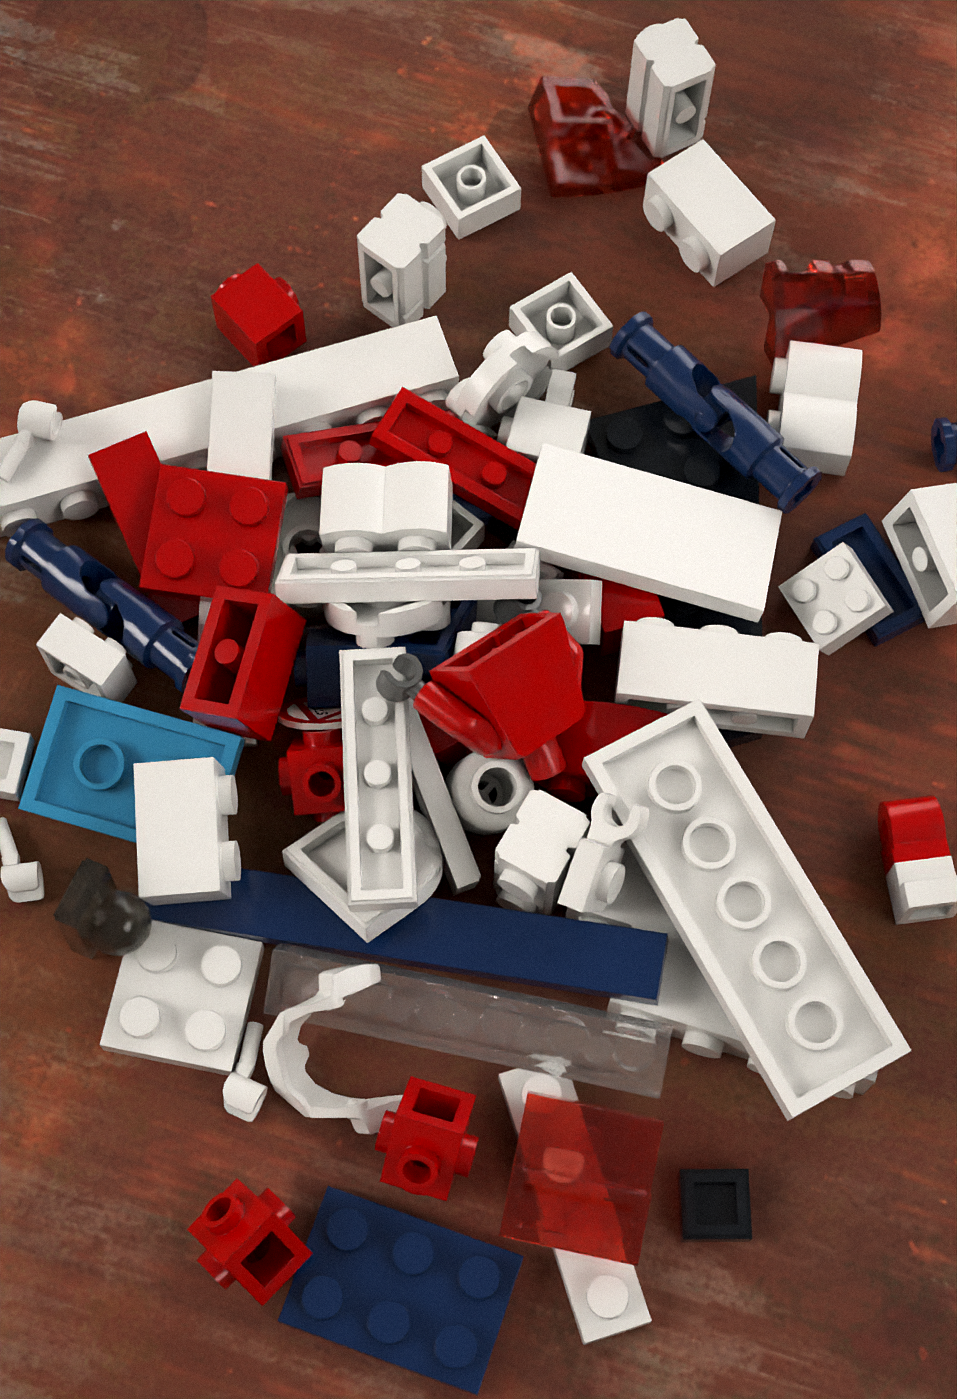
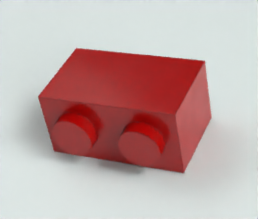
[179,585,306,742]

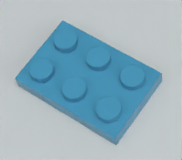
[18,685,246,843]

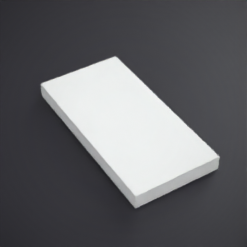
[514,443,782,623]

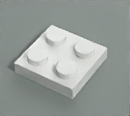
[99,916,265,1076]

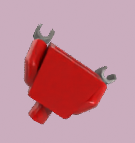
[376,587,586,781]

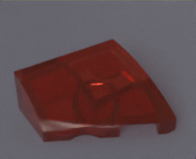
[528,76,665,197]
[760,260,882,367]

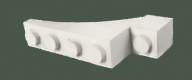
[565,842,878,1099]

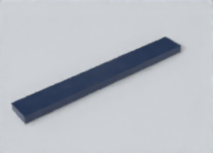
[133,868,669,1006]

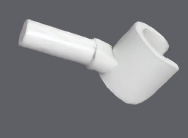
[0,400,63,483]
[0,817,44,903]
[223,1022,268,1122]

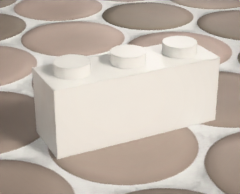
[613,617,819,739]

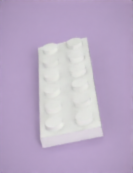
[582,698,912,1121]

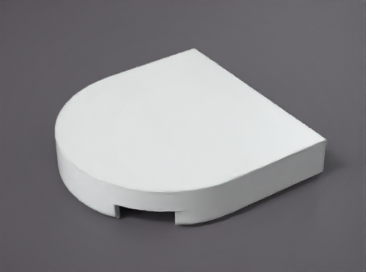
[282,810,443,943]

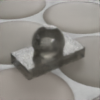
[53,858,152,959]

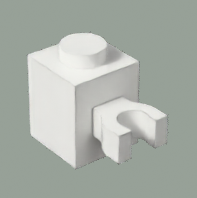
[497,368,591,463]

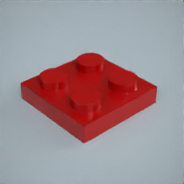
[139,464,288,602]

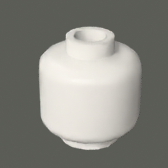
[445,752,535,836]

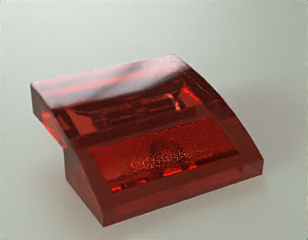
[499,1090,664,1266]

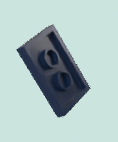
[278,1186,524,1396]

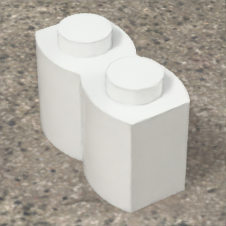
[766,340,863,476]
[319,461,453,553]

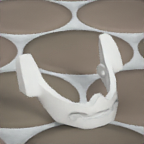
[263,964,403,1135]

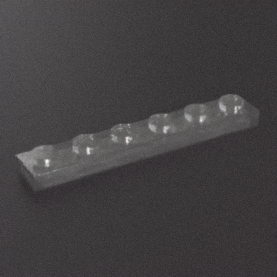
[264,943,674,1099]

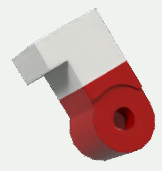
[877,795,957,925]

